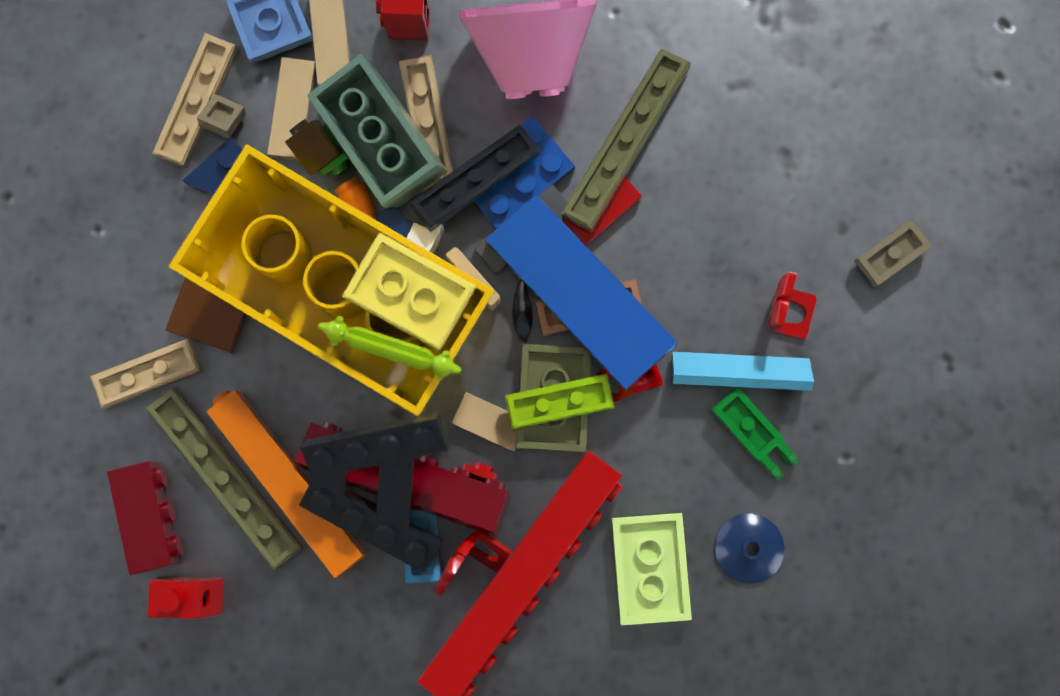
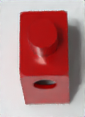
[148,577,224,619]

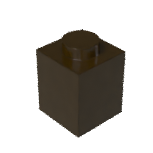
[285,119,343,176]

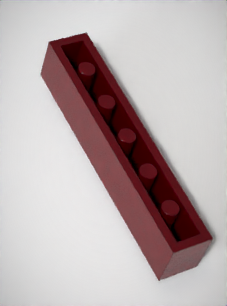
[294,421,511,537]

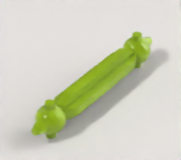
[318,316,461,380]

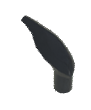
[512,279,533,342]

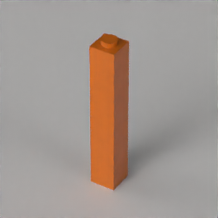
[206,390,367,578]

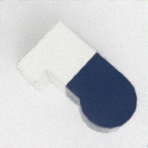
[376,208,444,254]

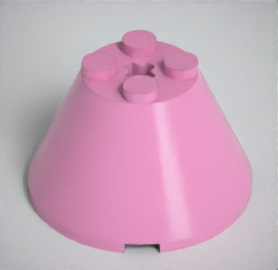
[459,0,597,99]

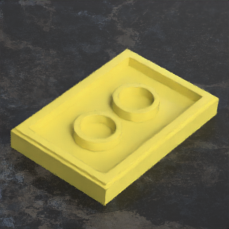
[342,233,476,351]

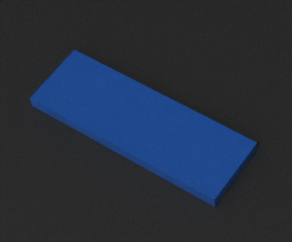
[485,195,678,391]

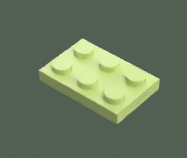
[611,513,692,625]

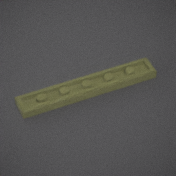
[561,49,690,233]
[146,387,303,570]

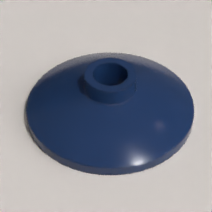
[714,513,785,584]

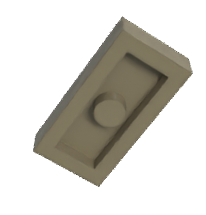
[854,219,932,288]

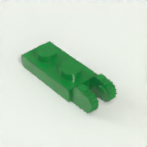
[710,387,799,481]

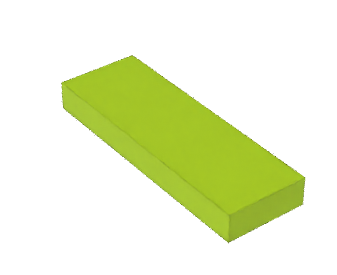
[504,374,615,430]

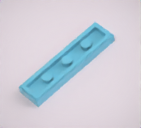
[671,352,814,391]

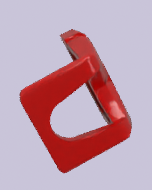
[767,272,817,339]
[434,531,511,597]

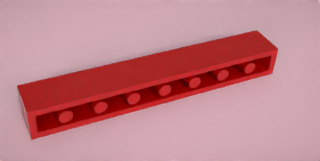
[417,450,623,696]

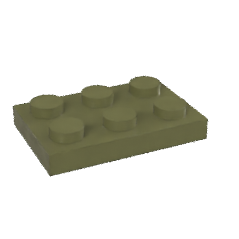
[516,344,591,453]

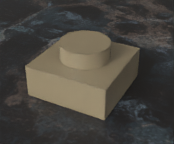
[197,94,246,139]

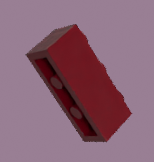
[107,461,183,576]

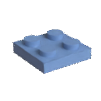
[225,0,313,64]

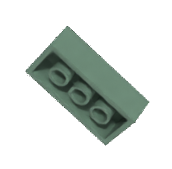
[307,54,447,209]

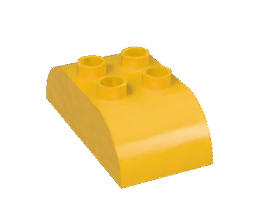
[168,144,495,416]

